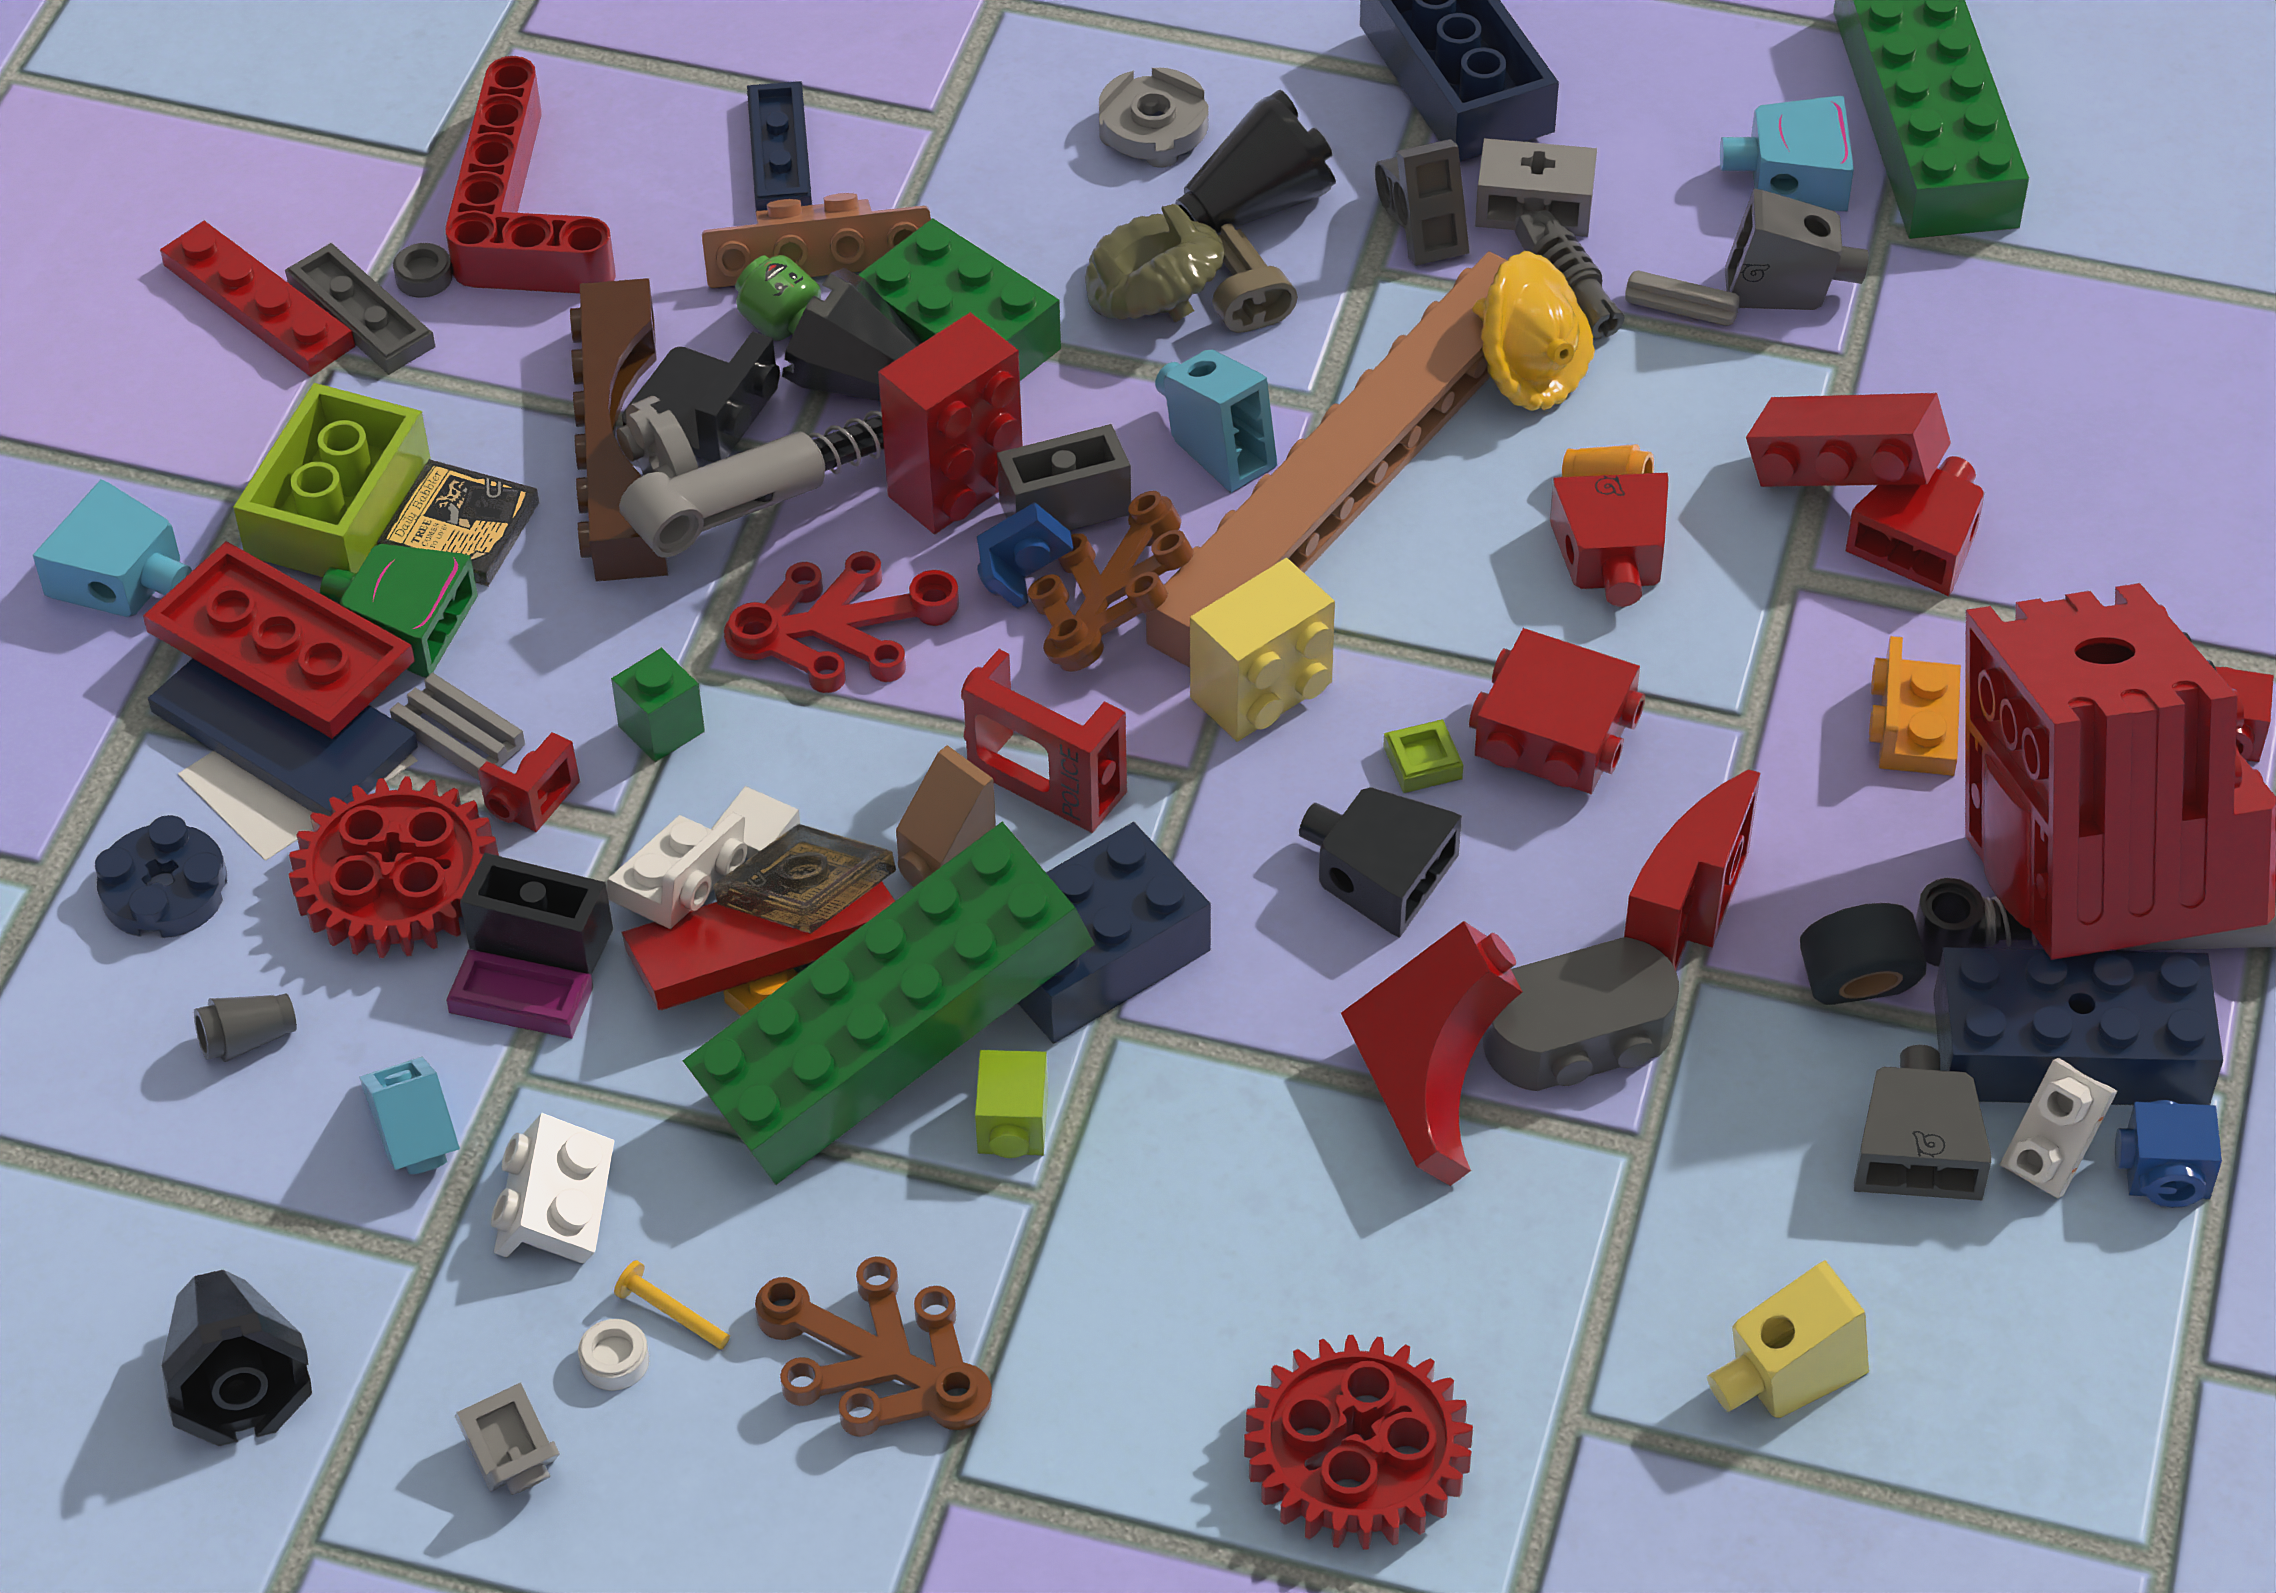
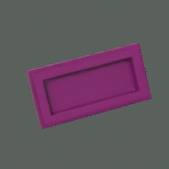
[446,949,593,1039]

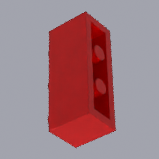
[1746,393,1951,487]

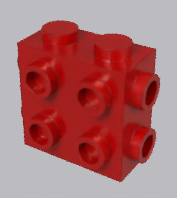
[1469,628,1646,794]

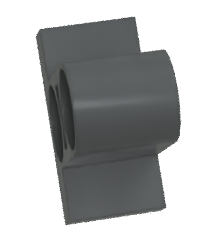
[1375,139,1470,265]

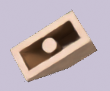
[896,745,996,887]

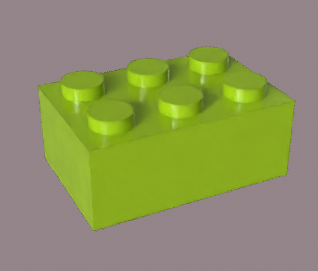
[233,383,431,577]

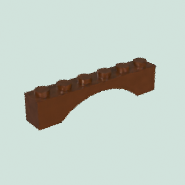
[570,278,668,582]

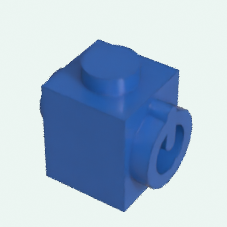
[2115,1100,2222,1208]

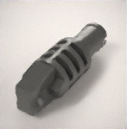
[1515,210,1625,339]

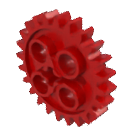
[289,776,499,958]
[1244,1335,1473,1550]

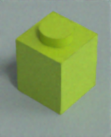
[975,1050,1048,1158]

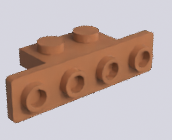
[702,193,931,288]

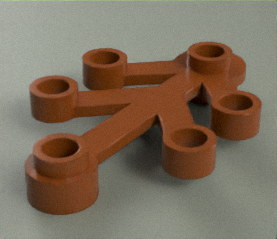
[1028,491,1194,672]
[755,1256,992,1437]

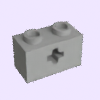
[1475,138,1597,237]

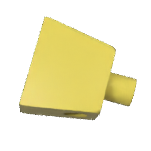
[1707,1260,1869,1418]

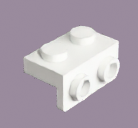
[491,1113,614,1264]

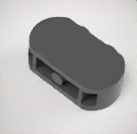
[1483,937,1679,1091]

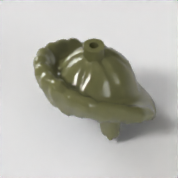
[1085,204,1225,323]

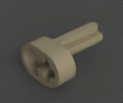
[1212,224,1298,333]

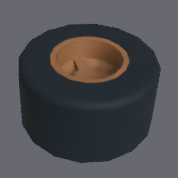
[1800,903,1927,1005]

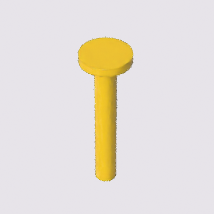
[614,1260,730,1350]

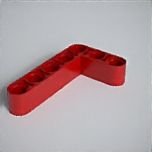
[446,56,616,293]

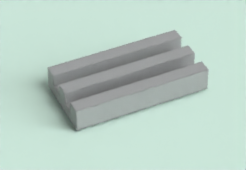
[390,672,525,780]

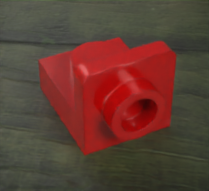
[477,732,580,832]

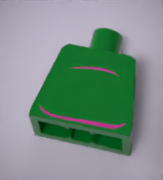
[320,544,478,678]

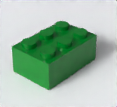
[858,218,1061,381]

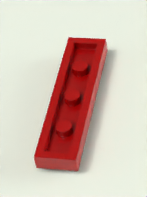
[160,220,355,377]

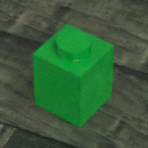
[611,647,705,762]

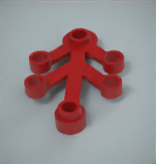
[724,551,959,693]

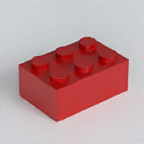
[878,312,1023,535]

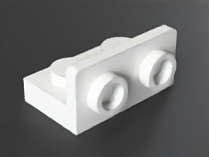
[607,812,747,929]

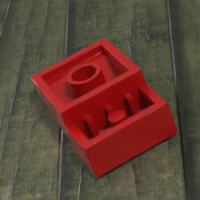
[1624,769,1761,971]

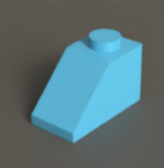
[359,1056,460,1174]

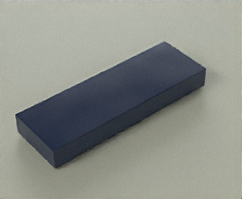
[747,81,812,211]

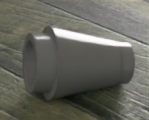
[194,993,297,1062]

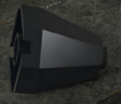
[782,268,923,401]
[161,1270,312,1446]

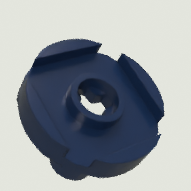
[95,815,227,938]

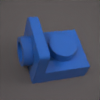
[977,502,1073,609]

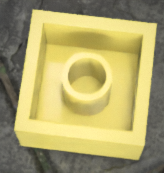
[1190,557,1335,742]

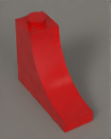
[1341,921,1523,1186]

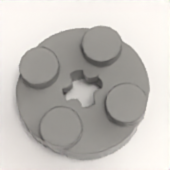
[1099,68,1208,167]
[616,396,698,479]

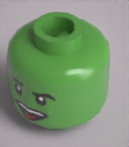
[735,255,821,341]

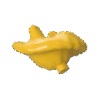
[1472,251,1595,411]

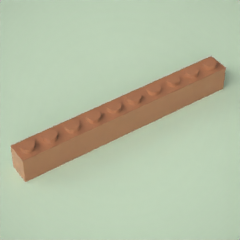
[1144,251,1508,668]

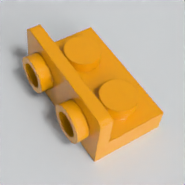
[1869,636,1961,776]

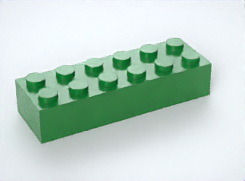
[1833,0,2029,239]
[682,821,1095,1185]

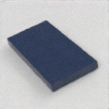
[148,658,418,816]

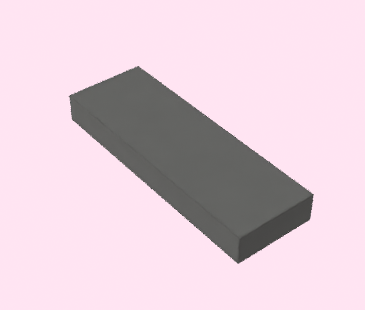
[285,243,436,375]

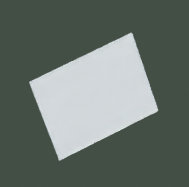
[178,751,418,861]

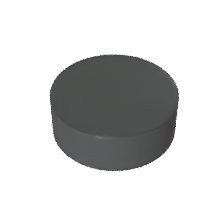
[393,243,453,298]

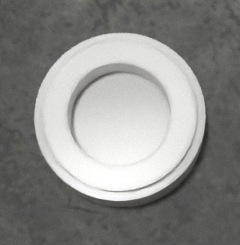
[578,1319,649,1391]

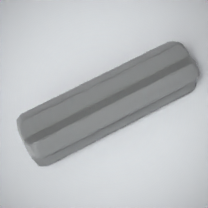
[1625,270,1739,326]

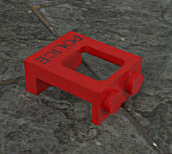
[961,649,1127,833]

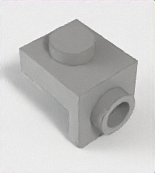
[455,1382,560,1495]

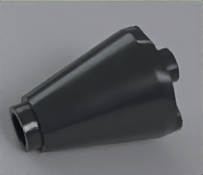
[1175,90,1336,234]

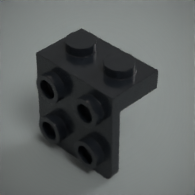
[622,331,780,462]

